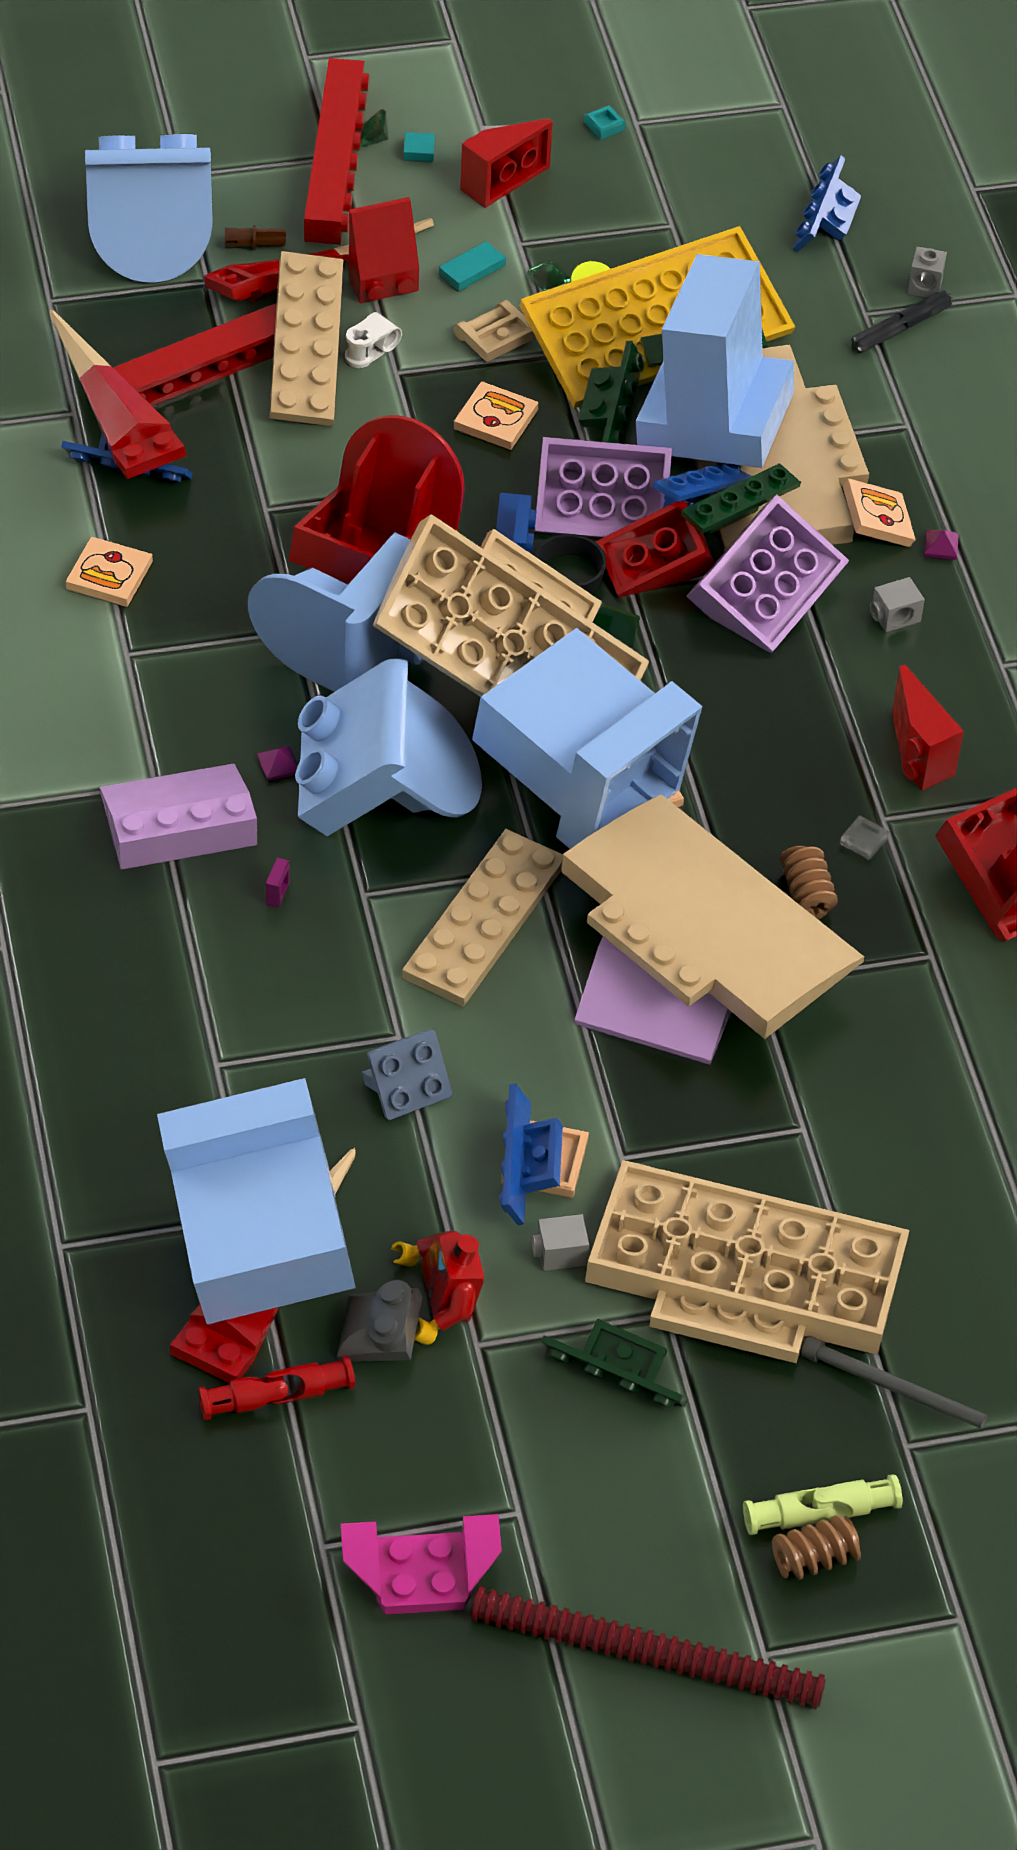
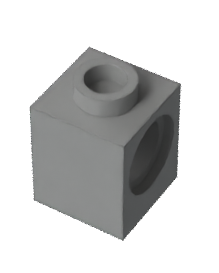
[907,247,947,298]
[870,577,925,632]

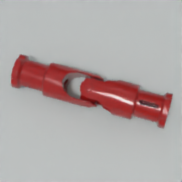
[198,1355,355,1421]

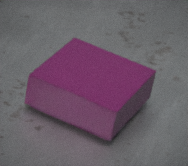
[266,857,290,908]

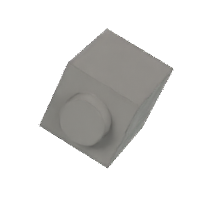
[532,1214,589,1271]

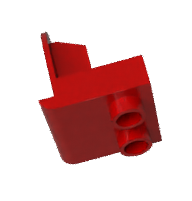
[288,415,464,584]
[935,788,1017,942]

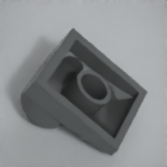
[336,1280,423,1362]

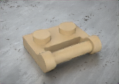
[453,300,536,362]

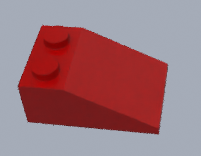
[460,118,553,208]
[348,197,419,304]
[595,500,715,598]
[892,664,964,791]

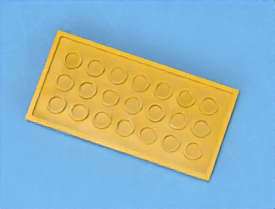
[519,226,795,408]

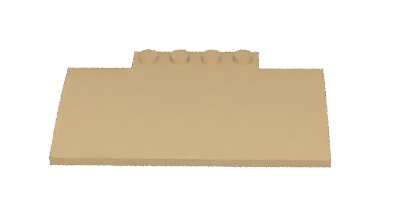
[694,345,869,552]
[373,514,649,697]
[562,794,864,1039]
[585,1160,909,1363]

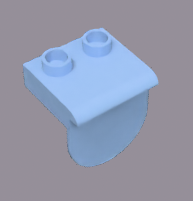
[85,134,213,283]
[248,532,424,692]
[295,659,482,836]

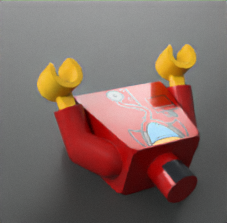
[391,1231,484,1345]

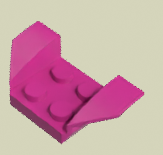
[341,1514,502,1615]

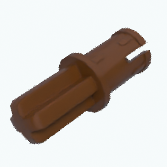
[225,225,286,250]

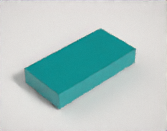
[439,241,506,291]

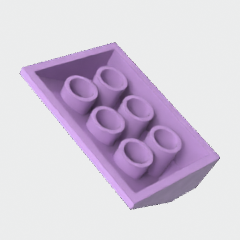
[534,437,672,538]
[687,495,849,653]
[100,764,257,869]
[574,936,731,1065]

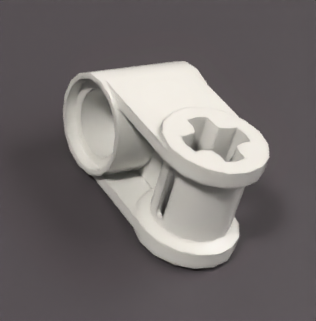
[344,312,402,368]

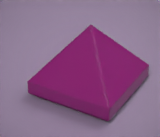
[924,530,959,560]
[257,746,298,782]

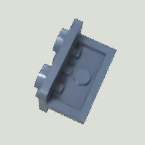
[361,1029,452,1120]

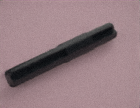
[851,290,952,353]

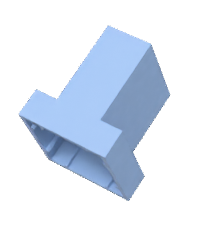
[636,254,794,468]
[472,628,703,849]
[157,1078,356,1324]

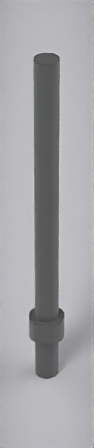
[800,1336,988,1429]

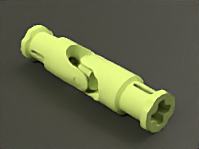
[743,1474,903,1535]

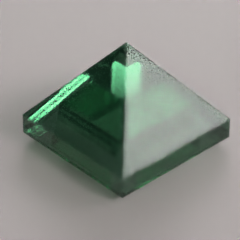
[361,109,389,147]
[527,260,570,291]

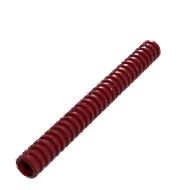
[470,1586,826,1710]

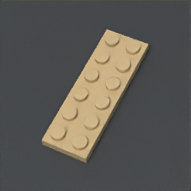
[269,251,343,426]
[402,829,563,1007]

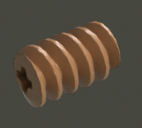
[780,846,838,920]
[772,1515,861,1581]

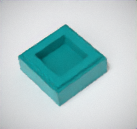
[584,105,626,140]
[403,132,435,162]

